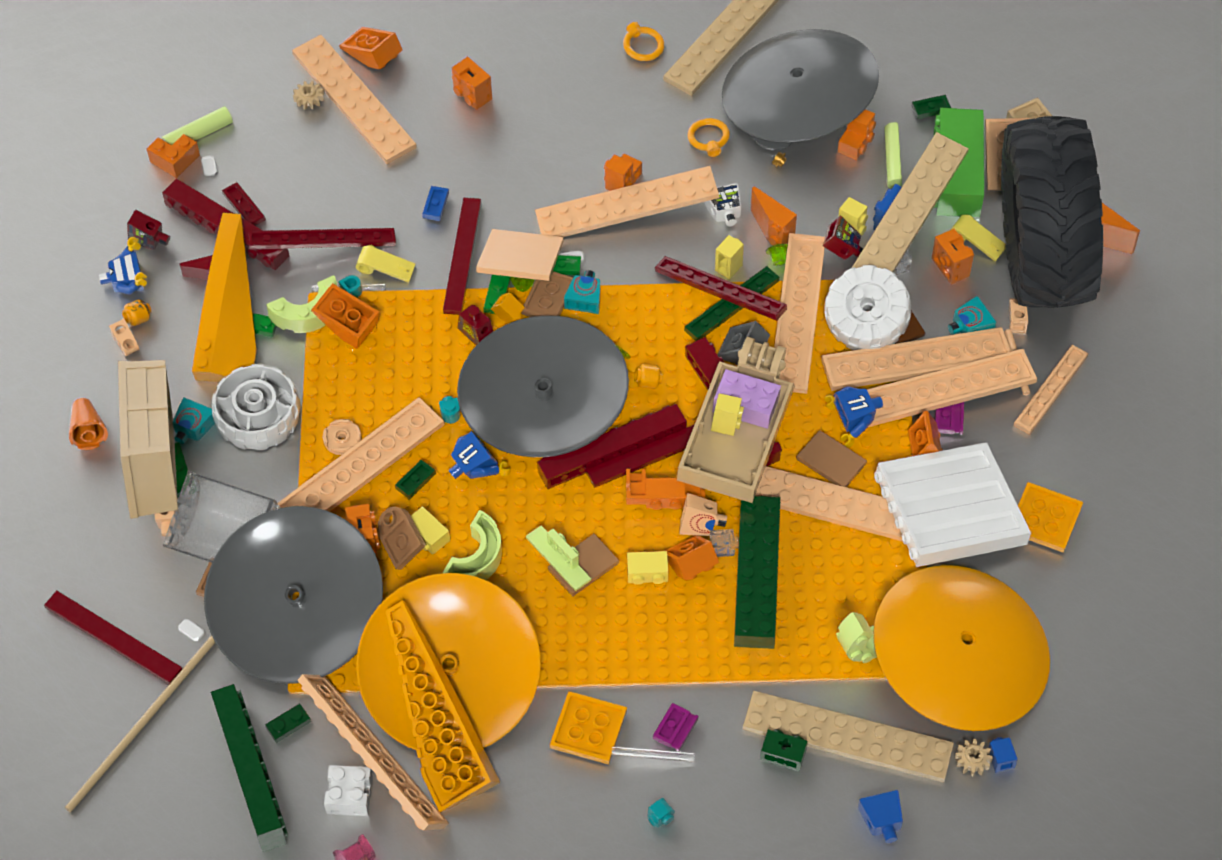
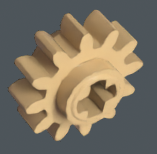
[293,81,324,110]
[955,739,993,777]

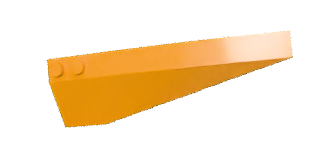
[192,213,257,382]
[386,601,500,812]

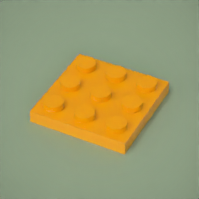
[1018,482,1083,553]
[550,691,627,765]

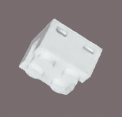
[324,765,373,816]

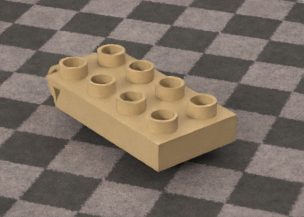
[677,337,795,503]

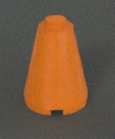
[69,398,108,450]

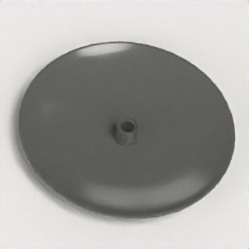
[722,29,879,142]
[457,316,629,457]
[204,506,383,684]

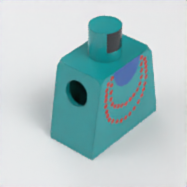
[564,270,600,314]
[948,296,996,335]
[172,397,215,444]

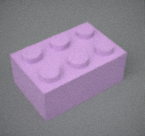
[712,369,781,429]

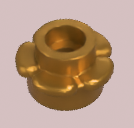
[772,151,787,168]

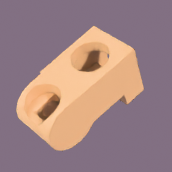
[1009,298,1028,333]
[109,319,139,357]

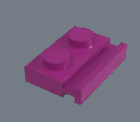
[935,402,964,435]
[653,703,699,752]

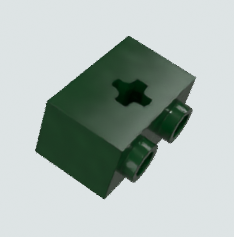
[760,729,808,771]

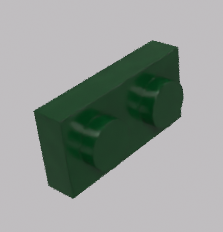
[911,94,951,119]
[395,460,436,500]
[265,703,311,743]

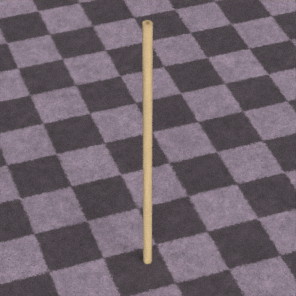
[65,635,215,812]

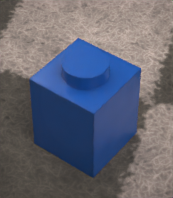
[988,737,1018,773]

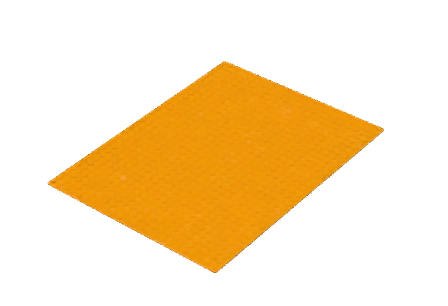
[288,279,927,694]

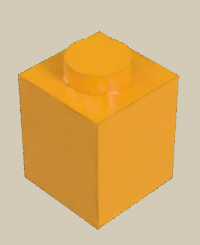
[491,292,525,324]

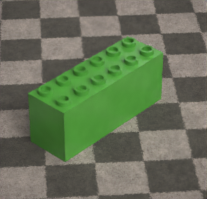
[934,108,984,218]

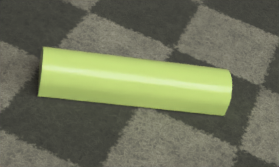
[161,106,233,145]
[884,122,902,189]

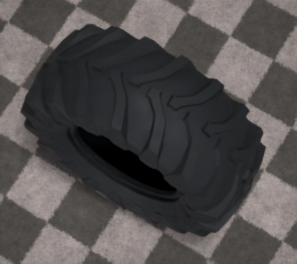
[1001,116,1103,308]

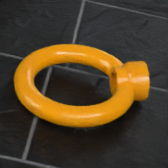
[623,22,664,61]
[687,118,730,157]

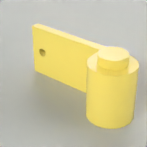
[950,215,1006,262]
[356,245,416,283]

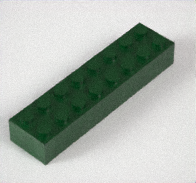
[734,496,781,649]
[210,684,289,852]

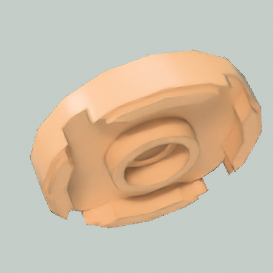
[322,419,361,455]

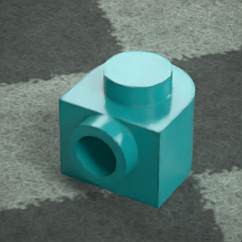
[338,275,362,298]
[439,396,461,424]
[647,798,675,828]

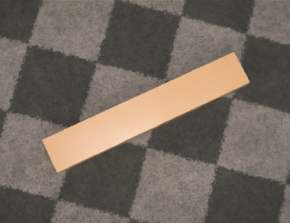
[1014,345,1089,435]

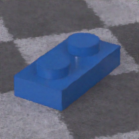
[422,186,449,221]

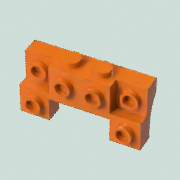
[626,469,705,510]

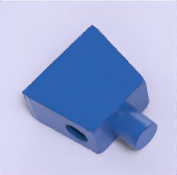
[858,790,903,843]

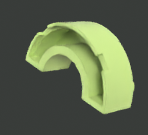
[266,275,338,333]
[443,510,502,580]
[836,612,877,663]

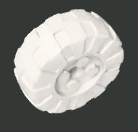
[825,265,911,350]
[212,364,301,451]

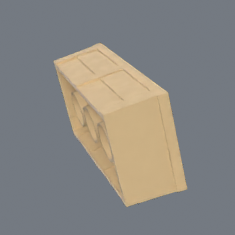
[118,360,178,519]

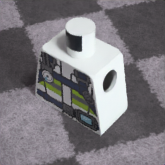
[704,183,741,226]

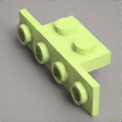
[526,526,591,591]

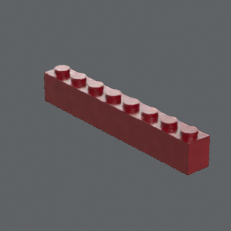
[162,178,290,271]
[685,337,782,467]
[537,404,687,489]

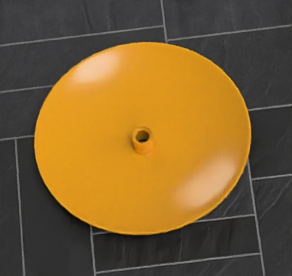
[873,565,1050,731]
[356,573,541,750]

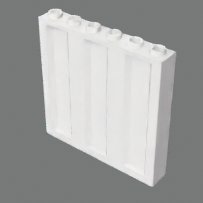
[874,442,1031,567]

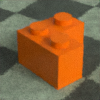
[838,109,876,160]
[146,134,200,178]
[604,154,642,191]

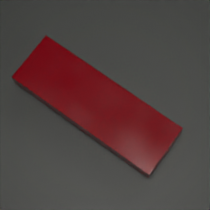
[222,182,266,226]

